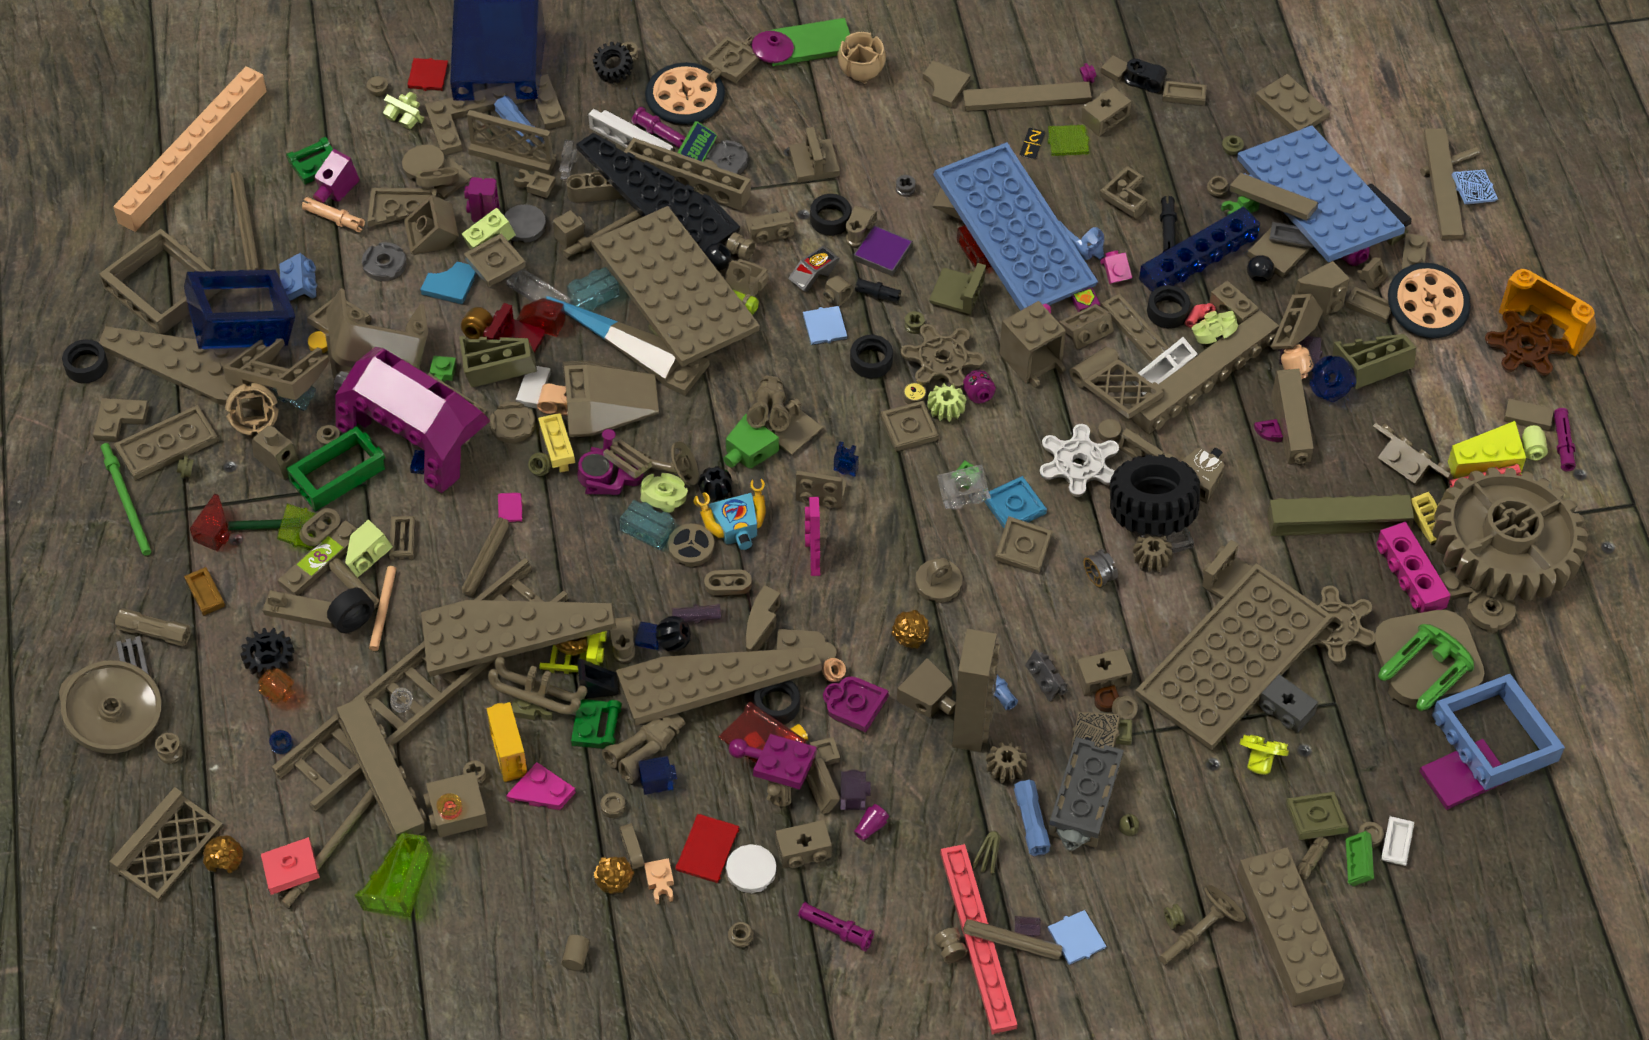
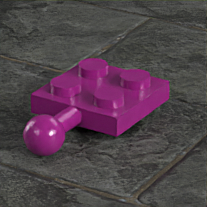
[729,734,817,789]

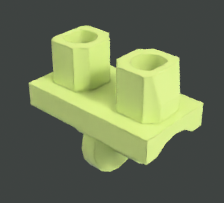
[383,92,425,130]

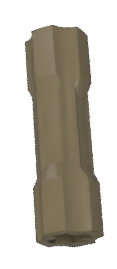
[115,608,191,646]

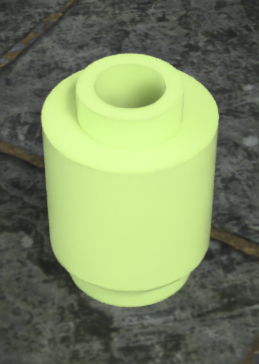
[1522,425,1548,460]

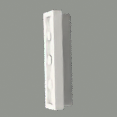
[588,109,673,151]

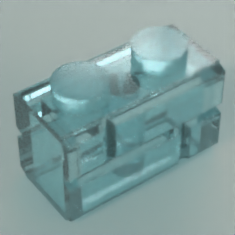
[567,267,620,311]
[620,500,675,550]

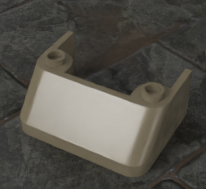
[326,288,428,369]

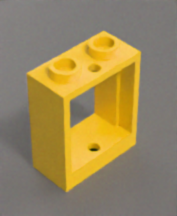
[486,702,527,782]

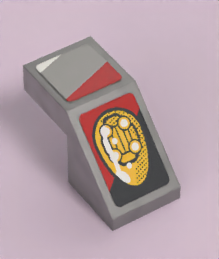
[788,246,840,292]

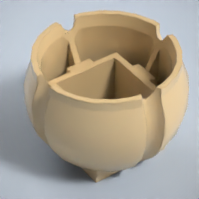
[838,32,886,84]
[225,383,279,435]

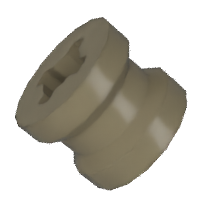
[155,733,183,764]

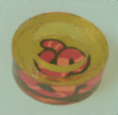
[437,793,463,820]

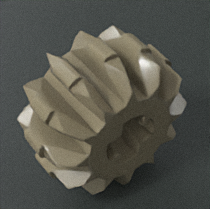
[1133,534,1173,573]
[986,741,1028,784]

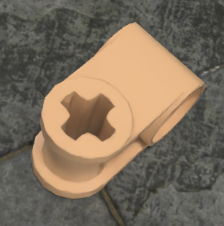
[537,383,567,416]

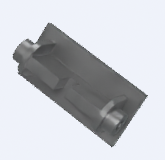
[1025,649,1068,702]

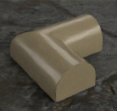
[1100,166,1148,219]

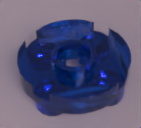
[1310,355,1356,402]

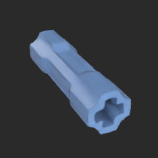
[494,96,543,146]
[1014,780,1051,856]

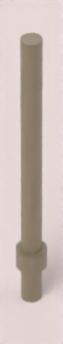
[563,210,642,258]
[281,789,375,908]

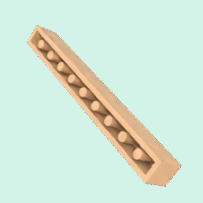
[113,66,267,232]

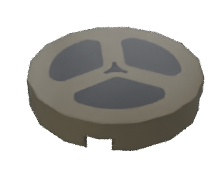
[668,523,715,567]

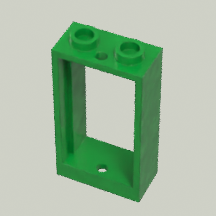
[287,426,385,512]

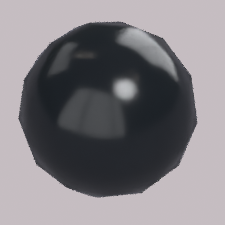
[705,243,731,271]
[1247,255,1275,282]

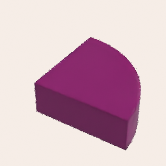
[1254,419,1283,442]

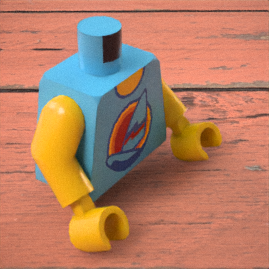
[694,479,766,550]

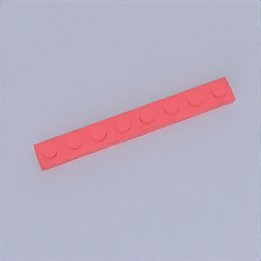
[940,844,1017,1034]

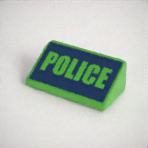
[677,121,717,162]

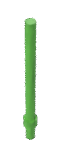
[101,443,152,556]

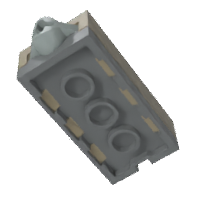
[1048,737,1124,851]

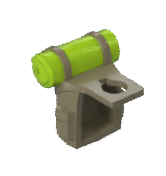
[725,259,768,316]

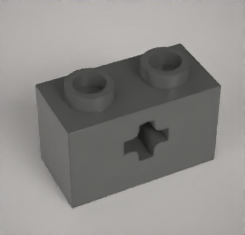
[1259,674,1318,733]

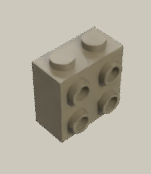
[423,772,488,838]

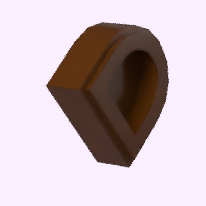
[1094,685,1119,712]

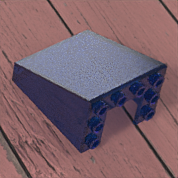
[450,0,546,101]

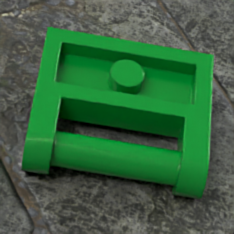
[286,137,333,185]
[571,699,622,749]

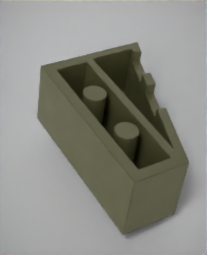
[1332,334,1417,389]
[459,336,537,388]

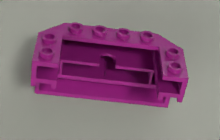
[335,347,491,493]

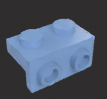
[279,253,317,302]

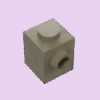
[553,210,585,249]

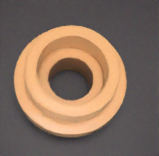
[822,658,846,682]

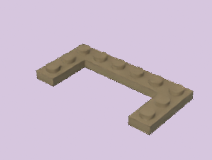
[425,74,566,155]

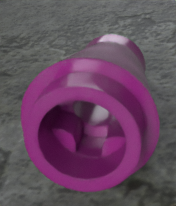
[853,804,889,841]

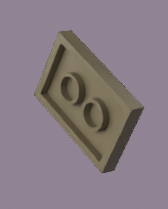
[1255,74,1330,132]

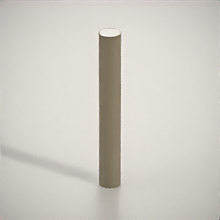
[1420,147,1480,176]

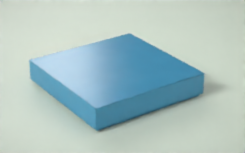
[982,476,1047,528]

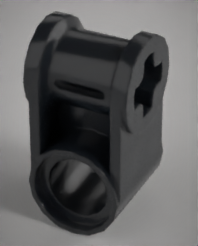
[1124,58,1167,93]

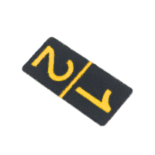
[1019,128,1045,159]

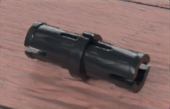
[855,278,901,304]

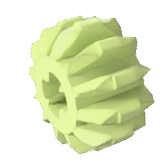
[927,383,966,422]

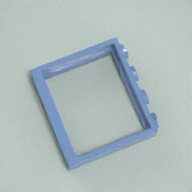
[1432,674,1565,790]

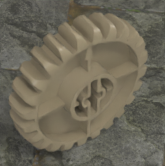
[1432,467,1588,601]

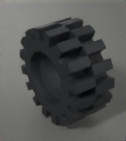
[593,42,633,84]

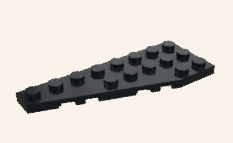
[576,133,740,253]

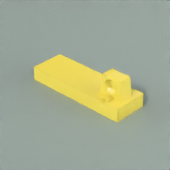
[538,413,575,473]

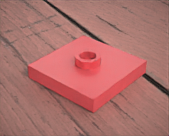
[261,837,320,895]

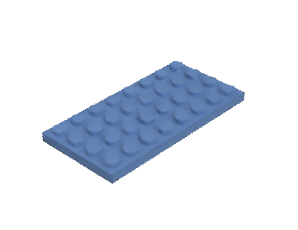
[1237,126,1405,262]
[933,142,1098,311]

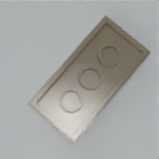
[114,405,219,481]

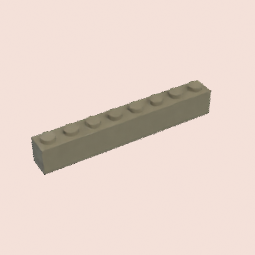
[1130,310,1279,434]

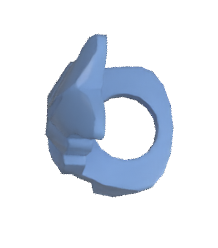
[1059,221,1105,260]

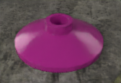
[752,31,794,63]

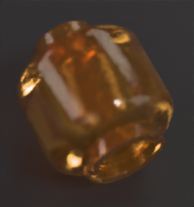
[257,668,294,704]

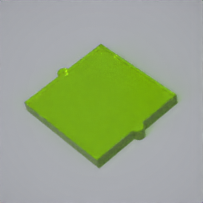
[1047,125,1089,156]
[277,503,317,551]

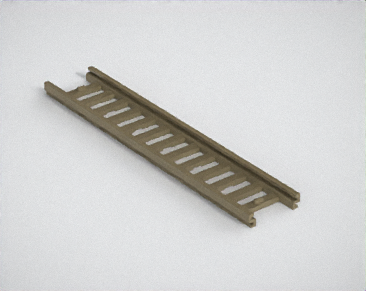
[272,558,568,812]

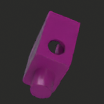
[313,149,360,204]

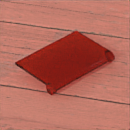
[718,702,807,764]

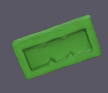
[1346,831,1374,886]

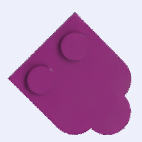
[823,676,889,733]

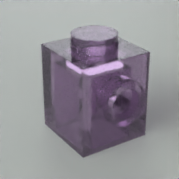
[841,770,871,810]

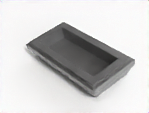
[1269,222,1313,249]

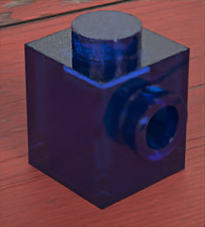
[639,756,677,795]

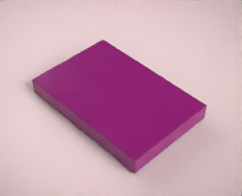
[1419,739,1508,810]

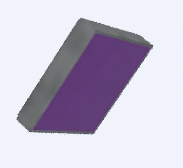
[853,225,913,276]

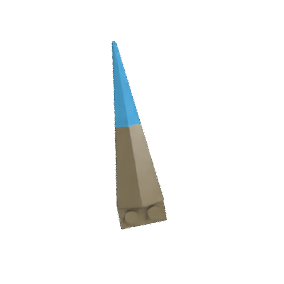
[546,296,710,396]

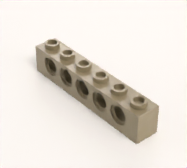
[624,137,751,211]

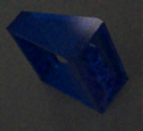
[184,269,295,349]

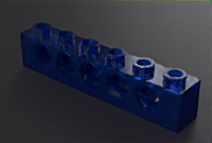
[1139,206,1260,292]

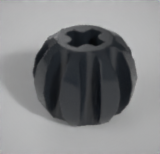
[698,466,733,501]
[655,616,691,652]

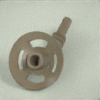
[614,441,699,486]
[1159,884,1246,964]

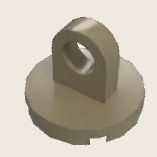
[915,558,963,603]

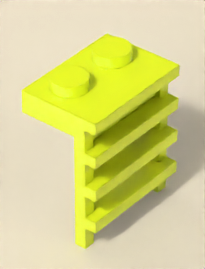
[540,631,607,675]

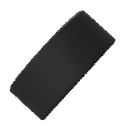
[810,194,851,236]
[1147,285,1191,329]
[850,334,893,378]
[62,339,108,383]
[327,587,374,633]
[754,680,800,725]

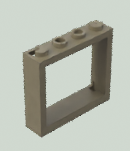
[99,229,222,335]

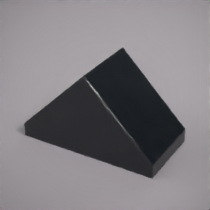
[577,659,619,699]

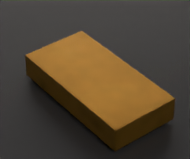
[184,567,225,616]

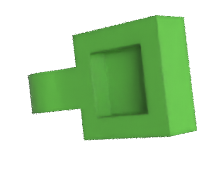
[1221,196,1260,219]
[429,356,457,383]

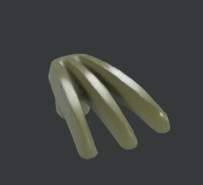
[972,831,1001,874]

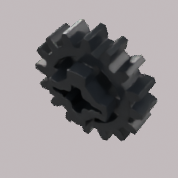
[240,628,295,678]

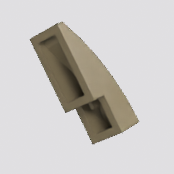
[746,585,781,652]

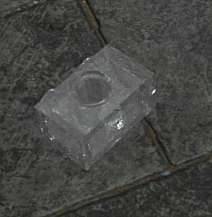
[937,464,991,509]

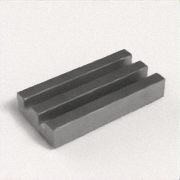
[116,636,149,675]

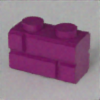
[464,177,500,223]

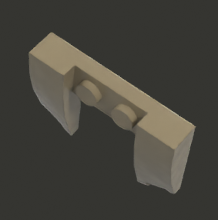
[223,339,330,400]

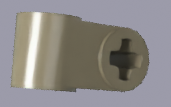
[846,205,877,247]
[609,616,635,664]

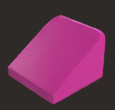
[498,493,523,522]

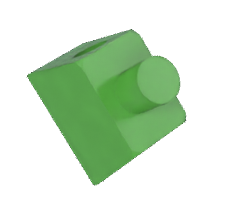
[723,413,779,468]

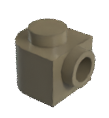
[822,276,854,307]

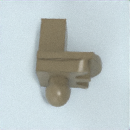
[767,781,792,807]

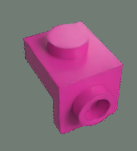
[1100,250,1132,284]

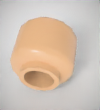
[1281,345,1313,379]

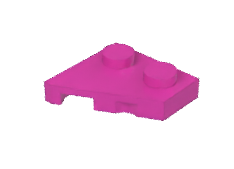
[506,762,576,810]

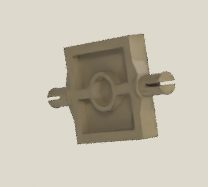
[702,35,761,83]

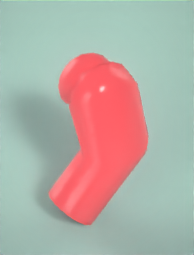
[1185,303,1216,328]

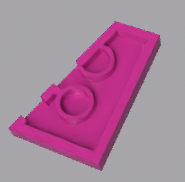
[805,497,820,576]

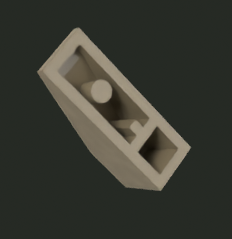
[1271,294,1323,350]

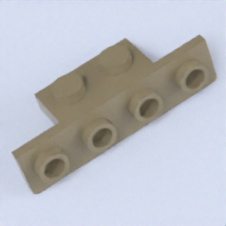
[1373,423,1453,485]

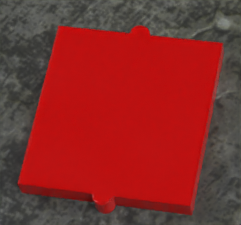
[407,58,448,91]

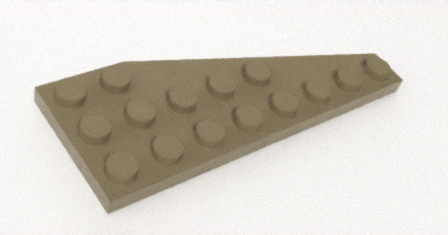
[99,326,281,410]
[421,600,617,677]
[616,648,822,725]

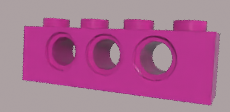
[1377,522,1451,613]

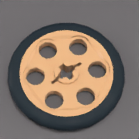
[645,62,725,125]
[1388,263,1471,338]

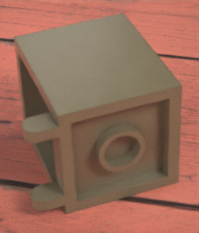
[999,301,1066,388]

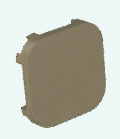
[1372,610,1485,709]

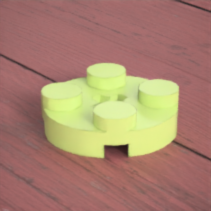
[1192,311,1238,344]
[640,473,688,513]

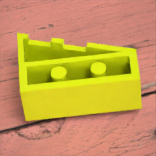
[1448,421,1526,479]

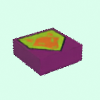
[1071,287,1100,312]

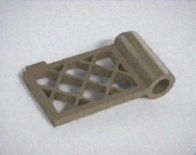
[1070,347,1164,419]

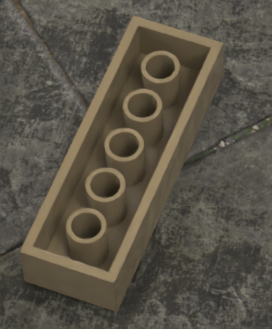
[952,629,1000,752]
[1237,847,1345,1007]

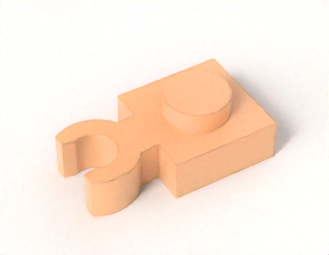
[644,858,674,904]

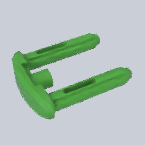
[1378,624,1474,711]

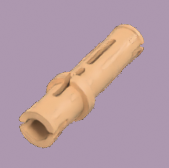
[302,197,365,232]

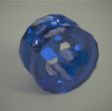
[269,730,293,754]

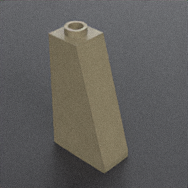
[1271,368,1314,464]

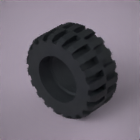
[1110,454,1200,537]

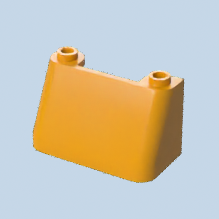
[1499,269,1596,357]

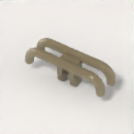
[488,657,587,715]

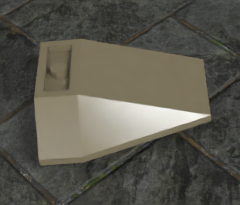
[563,360,659,437]

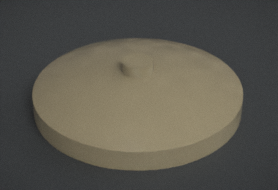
[61,660,161,754]

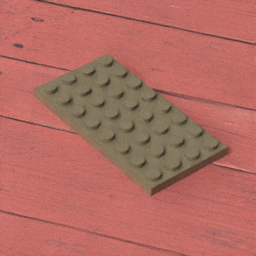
[591,206,760,367]
[1135,563,1333,750]

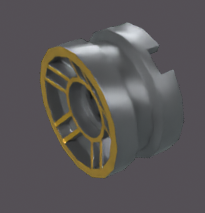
[1083,549,1118,587]

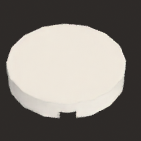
[726,844,776,893]

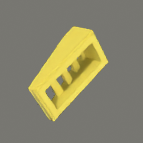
[1411,492,1437,544]

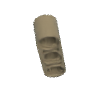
[566,172,624,203]

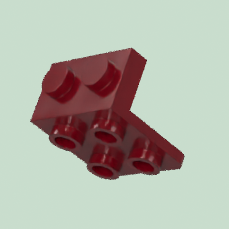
[483,303,545,354]

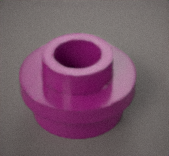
[1079,63,1097,84]

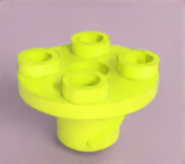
[1239,735,1289,775]

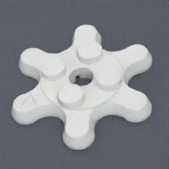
[1040,424,1119,497]

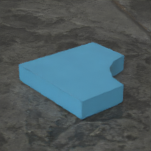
[420,261,477,304]

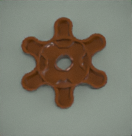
[1485,310,1570,376]

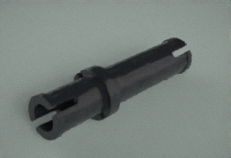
[1160,196,1177,257]

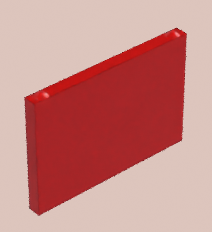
[675,814,739,883]

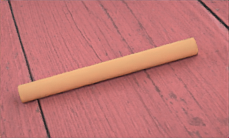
[369,566,396,651]

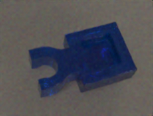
[834,441,859,476]

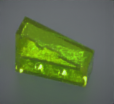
[354,833,433,917]

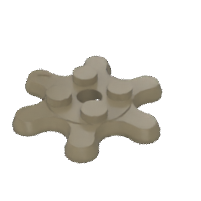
[900,324,985,389]
[1306,585,1375,664]

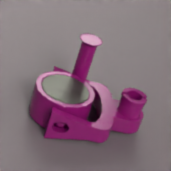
[577,429,644,495]

